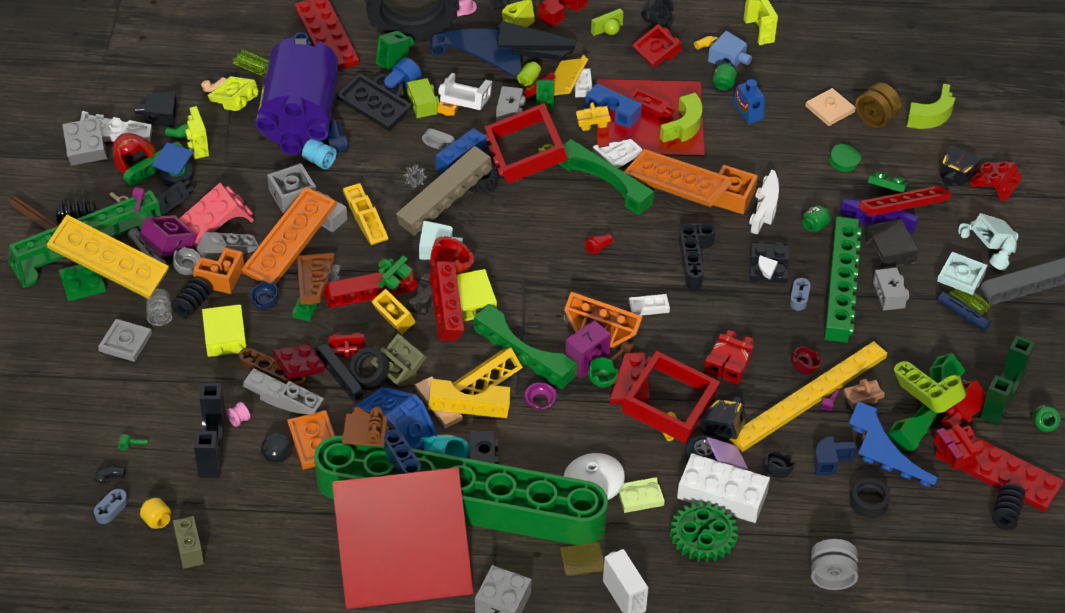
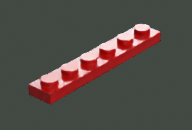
[859,186,952,216]

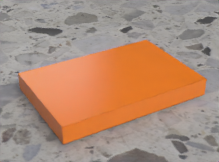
[287,410,335,470]

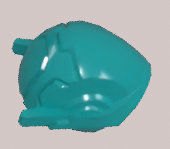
[420,435,470,458]

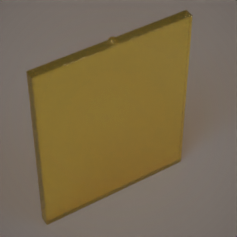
[560,543,604,576]

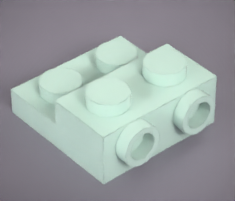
[937,252,987,295]

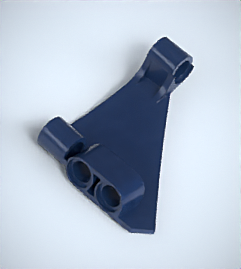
[430,29,522,77]

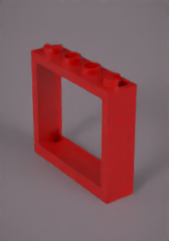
[485,103,568,184]
[621,351,720,443]

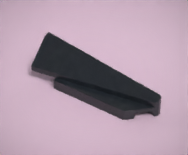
[495,21,576,61]

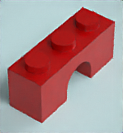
[538,0,588,27]

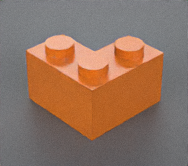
[193,248,244,294]

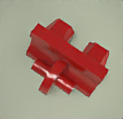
[329,333,365,358]

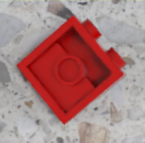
[632,24,682,68]

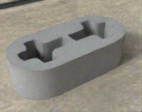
[422,128,456,150]

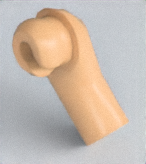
[201,77,227,93]

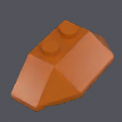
[564,292,643,348]

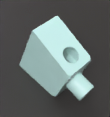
[419,221,463,260]

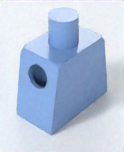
[708,31,752,69]

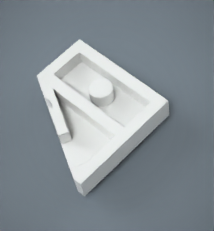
[593,139,642,168]

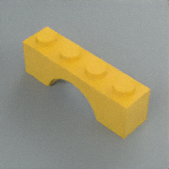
[428,379,510,418]

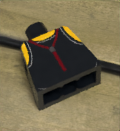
[940,145,981,186]
[699,397,746,439]

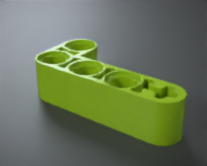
[894,361,966,413]

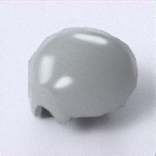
[172,247,200,275]

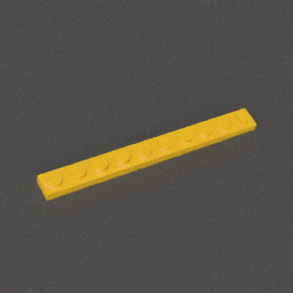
[729,341,887,452]

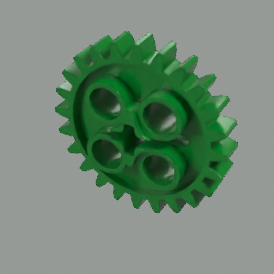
[670,501,738,563]

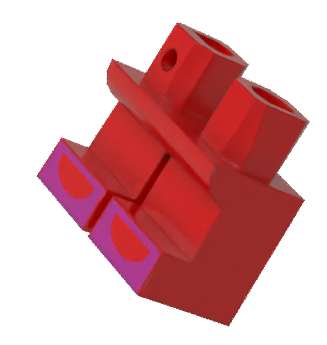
[933,423,984,471]

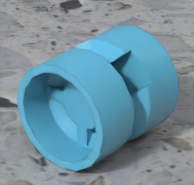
[302,139,337,170]

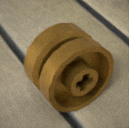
[855,82,902,129]

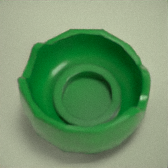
[588,357,618,388]

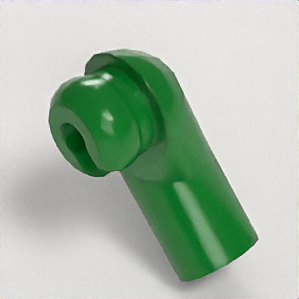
[165,124,188,139]

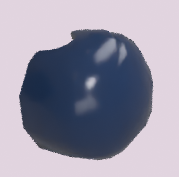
[250,281,279,310]

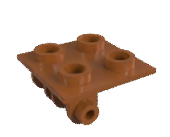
[342,407,387,446]

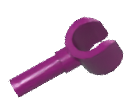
[132,187,146,213]
[821,390,840,411]

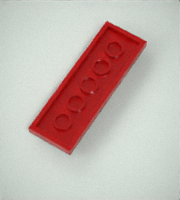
[294,0,359,70]
[935,436,1064,512]

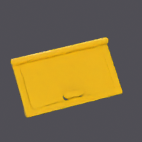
[553,55,588,95]

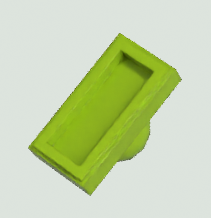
[591,9,623,36]

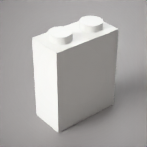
[603,549,648,613]

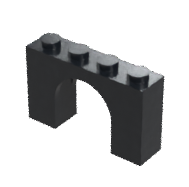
[194,383,226,478]

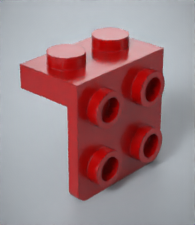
[969,161,1022,201]

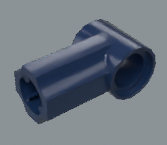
[327,120,348,153]

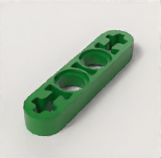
[123,142,185,186]

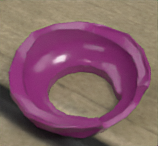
[524,382,557,410]

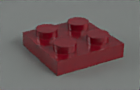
[273,344,325,379]

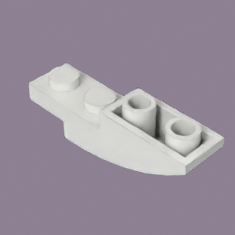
[749,170,779,235]

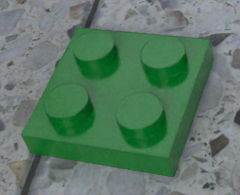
[868,171,909,192]
[59,264,106,302]

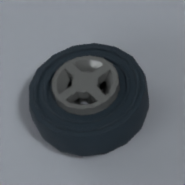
[685,435,719,462]

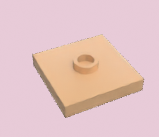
[806,88,856,126]

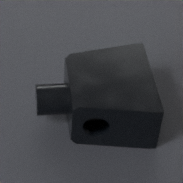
[135,91,177,127]

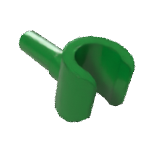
[118,434,148,450]

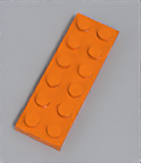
[624,149,732,207]
[241,187,337,284]

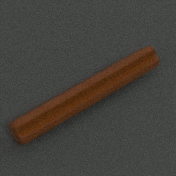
[10,196,59,230]

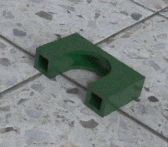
[980,335,1035,426]

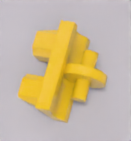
[576,103,611,131]

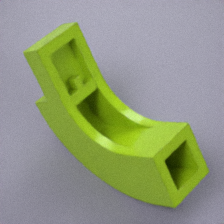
[907,84,955,129]
[660,93,702,142]

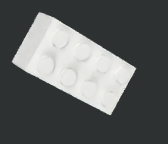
[677,453,770,523]

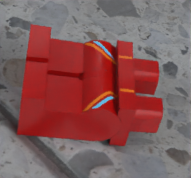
[704,330,754,385]

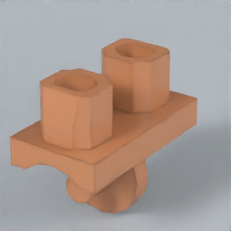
[843,379,885,410]

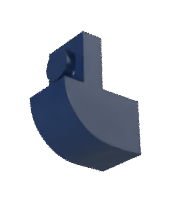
[814,436,856,475]

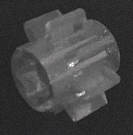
[403,165,427,188]

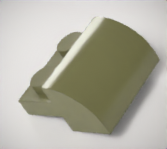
[371,334,427,386]

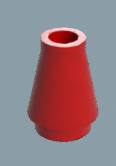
[585,233,613,254]

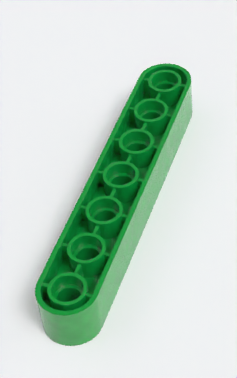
[314,436,608,546]

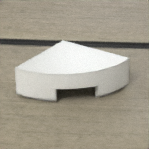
[758,255,778,279]

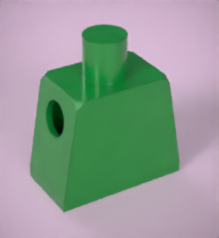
[376,31,414,71]

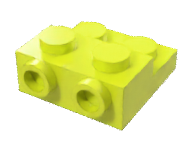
[208,76,259,111]
[185,106,209,159]

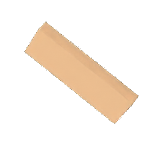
[415,377,462,428]

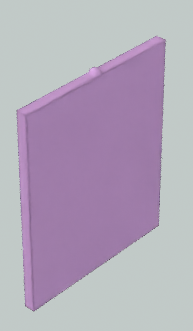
[707,437,748,470]

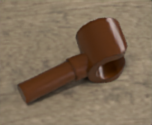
[609,342,634,361]

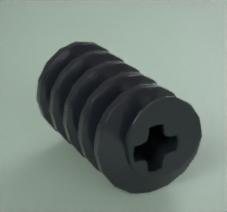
[56,199,96,224]
[171,278,212,318]
[992,483,1026,530]

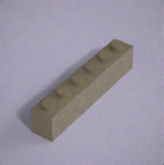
[396,146,492,236]

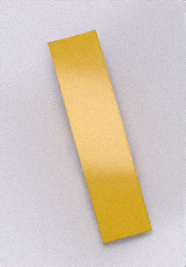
[343,183,389,245]

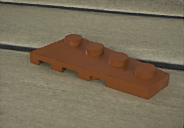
[297,253,335,305]

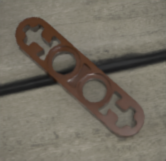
[239,348,306,388]

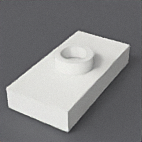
[574,69,592,97]
[629,294,670,316]

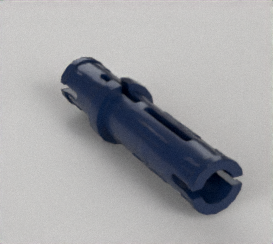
[937,292,991,332]

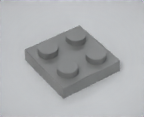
[98,319,152,362]

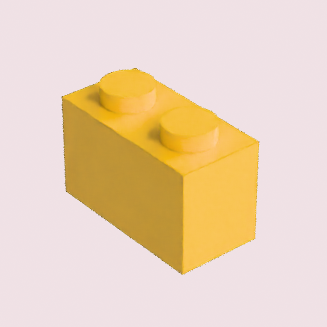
[372,289,415,335]

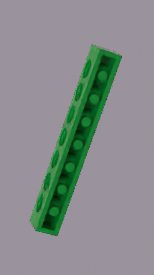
[824,217,862,343]

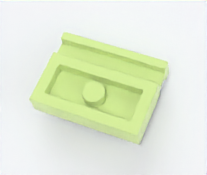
[619,477,664,513]

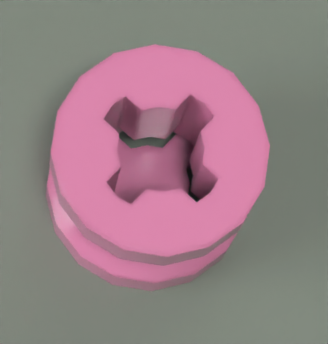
[226,402,251,427]

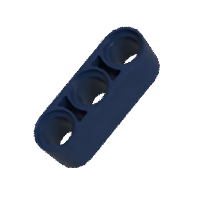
[384,430,421,474]

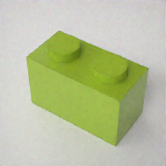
[407,78,439,118]

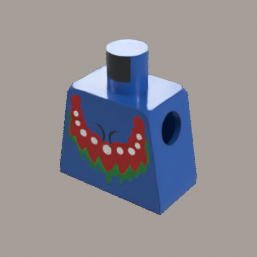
[733,79,764,124]

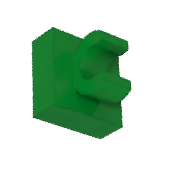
[292,297,317,322]

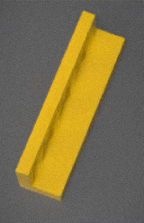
[452,348,523,395]

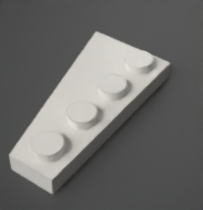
[80,111,152,142]

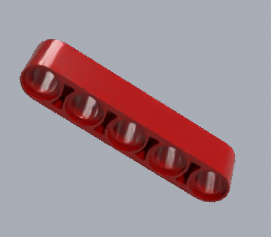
[324,268,418,308]

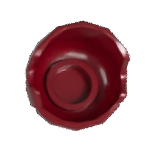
[791,346,823,375]

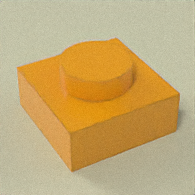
[437,101,459,116]

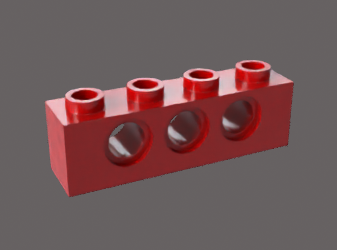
[429,261,464,341]

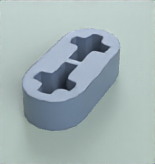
[790,278,811,311]
[94,489,128,524]

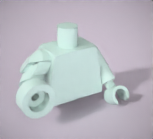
[959,213,1018,271]

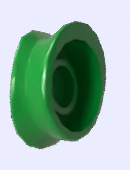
[829,144,861,172]

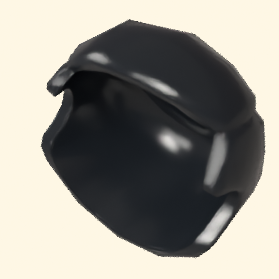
[261,432,292,463]
[763,450,796,478]

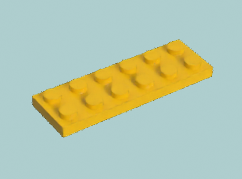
[47,215,169,300]

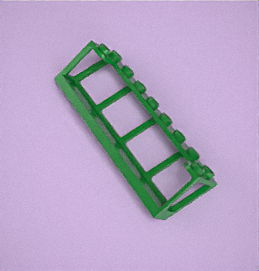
[9,190,161,288]

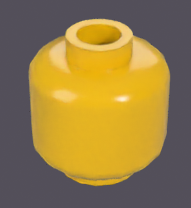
[140,498,171,529]

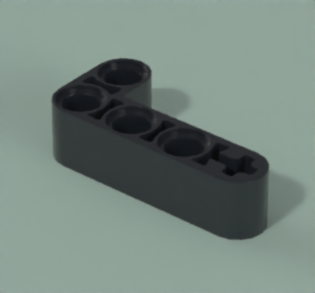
[679,223,715,290]

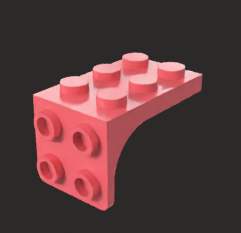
[179,183,254,248]

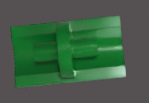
[536,79,554,111]
[378,256,412,291]

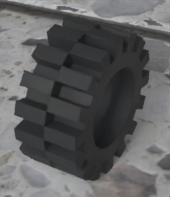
[469,164,498,195]

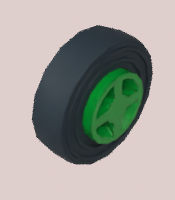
[160,161,194,187]

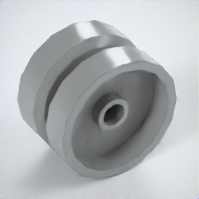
[811,539,858,590]

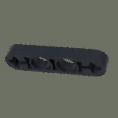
[315,342,363,401]

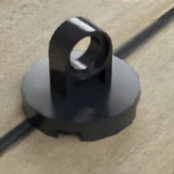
[641,0,674,28]

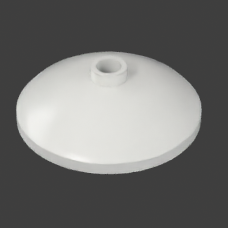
[564,453,625,500]

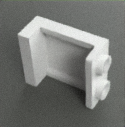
[439,73,492,110]

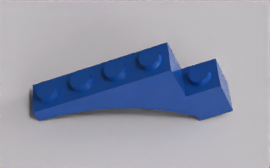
[849,401,939,488]

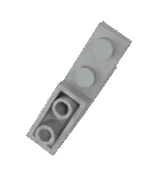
[243,368,324,415]

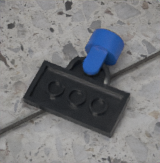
[336,58,421,131]

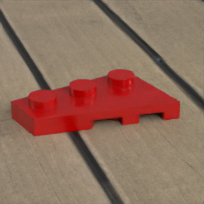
[610,353,649,404]

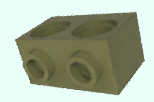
[173,516,204,569]

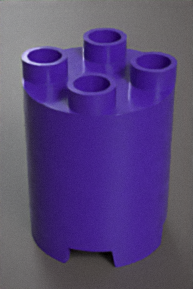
[255,37,338,155]

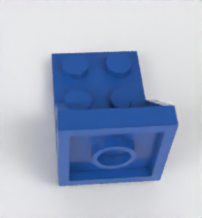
[352,387,438,450]

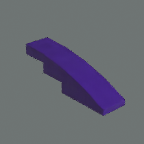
[840,199,918,234]

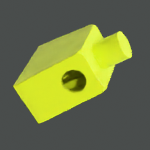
[498,0,535,27]

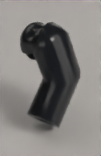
[95,466,126,483]

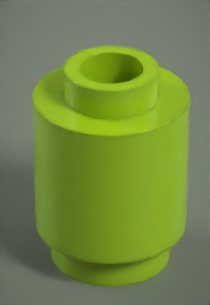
[517,62,541,87]

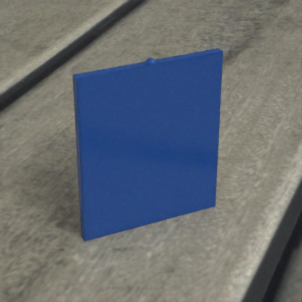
[152,143,193,176]

